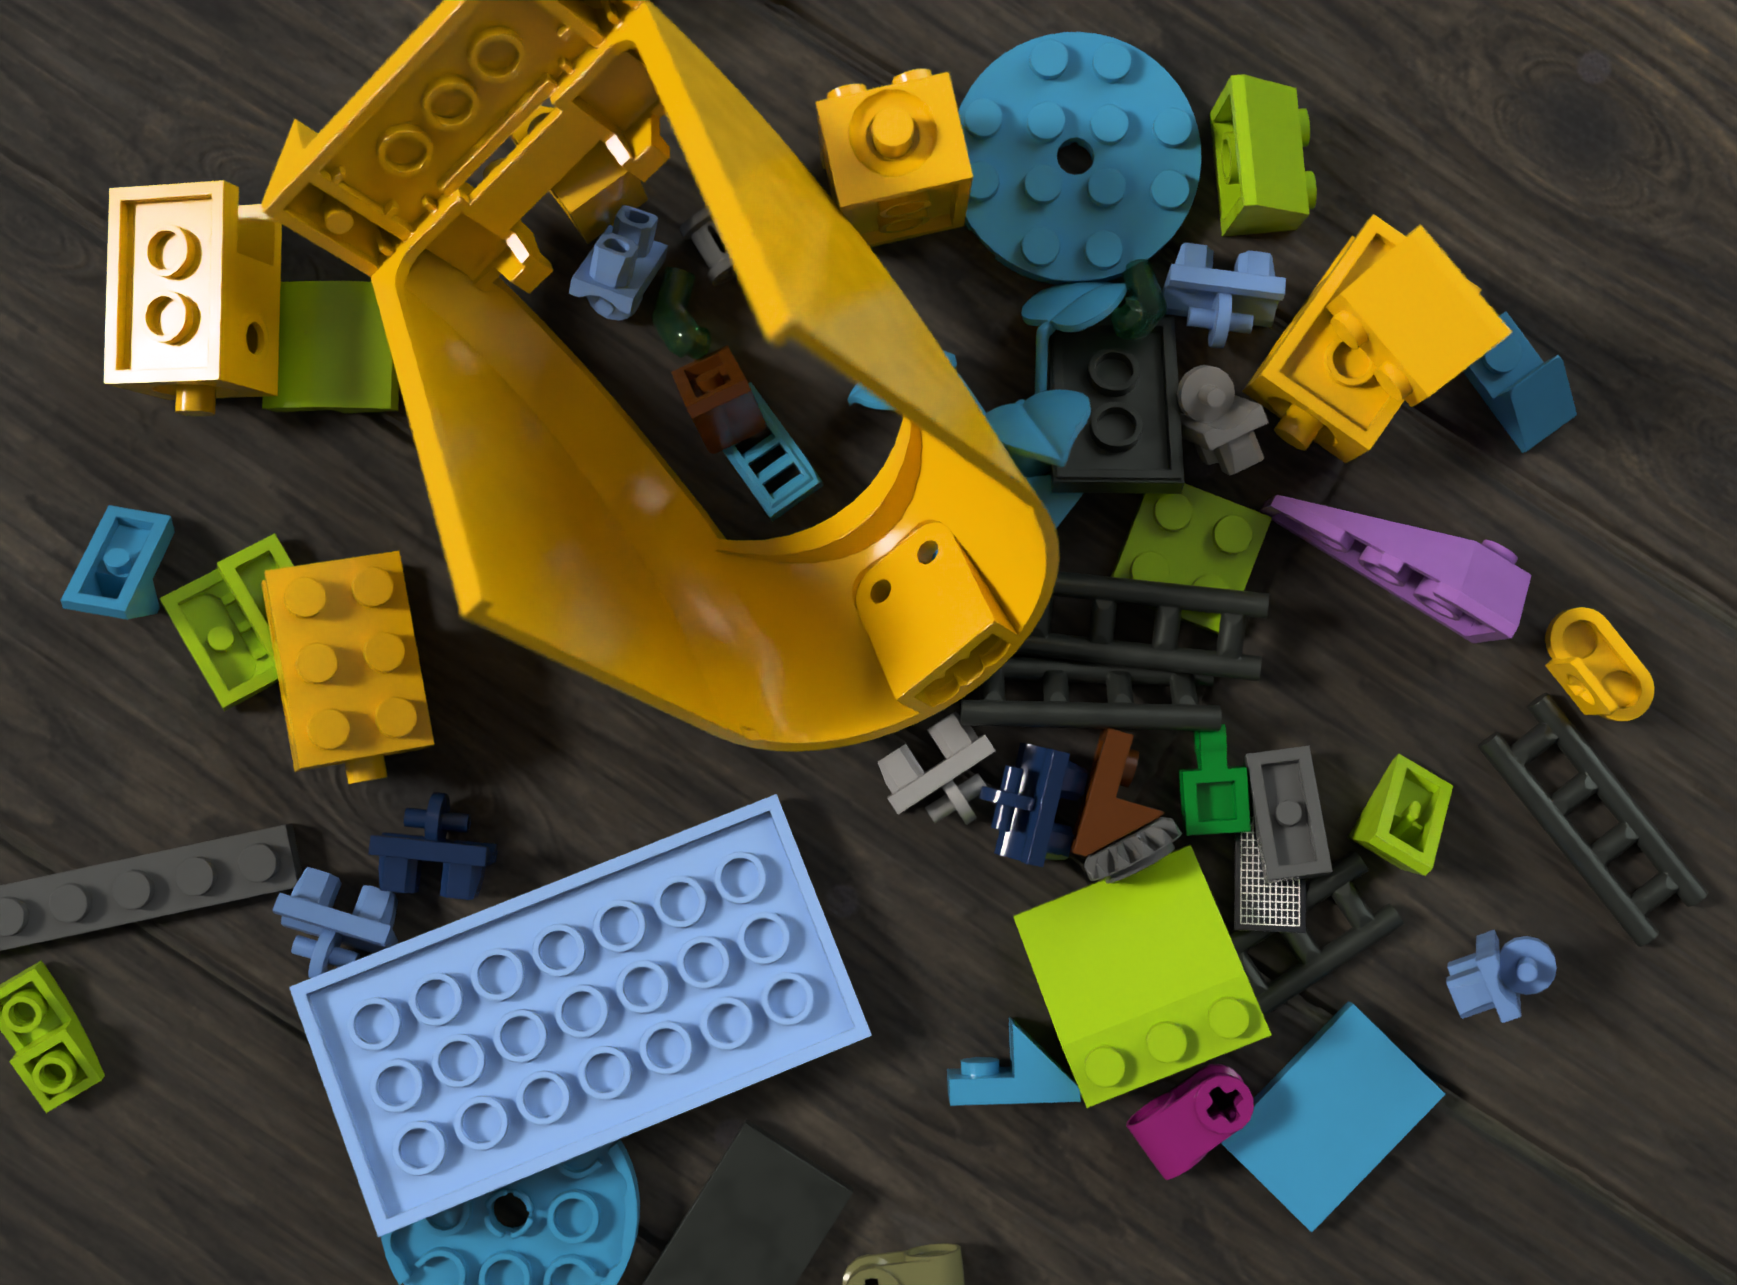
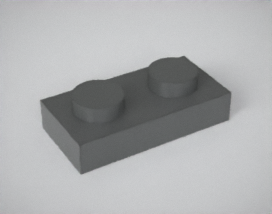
[1243,745,1333,884]

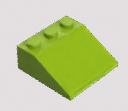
[1013,844,1271,1108]

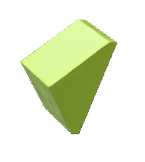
[1347,753,1453,876]

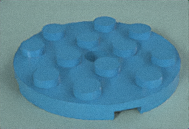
[958,32,1201,285]
[381,1139,640,1285]

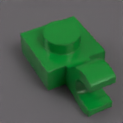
[1179,724,1251,836]

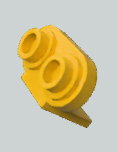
[1545,607,1654,721]

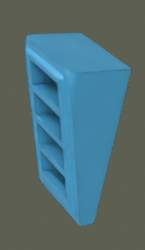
[722,382,824,522]

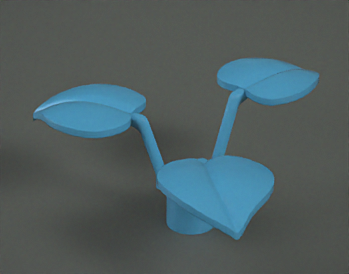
[847,281,1127,478]

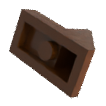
[671,345,766,454]
[1070,728,1165,857]

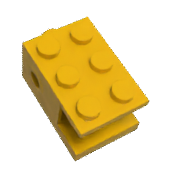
[816,69,973,247]
[104,180,282,416]
[1242,214,1482,463]
[261,551,434,784]

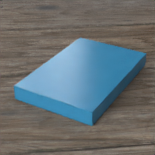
[1221,1001,1445,1232]

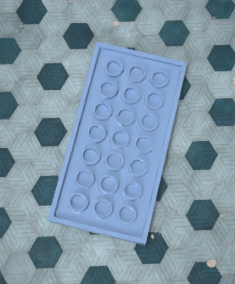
[289,794,872,1237]

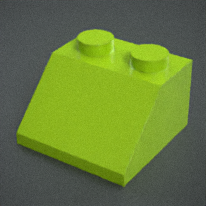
[1210,74,1317,237]

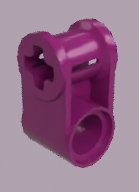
[1126,1064,1254,1180]

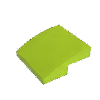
[262,281,399,413]
[159,533,294,712]

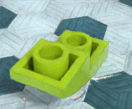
[0,960,105,1113]

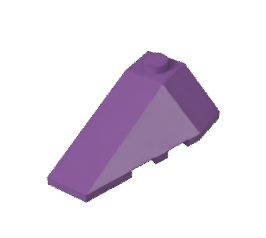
[1259,495,1531,643]

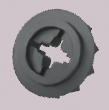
[1084,817,1182,884]

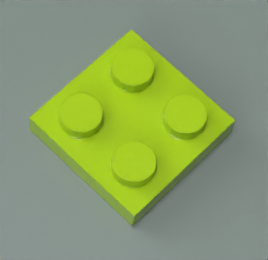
[1111,483,1272,634]

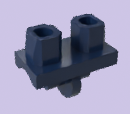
[979,742,1089,867]
[368,792,498,900]

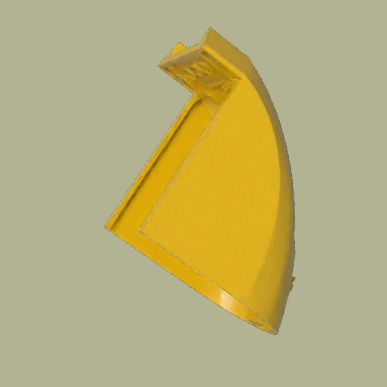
[261,0,1059,752]

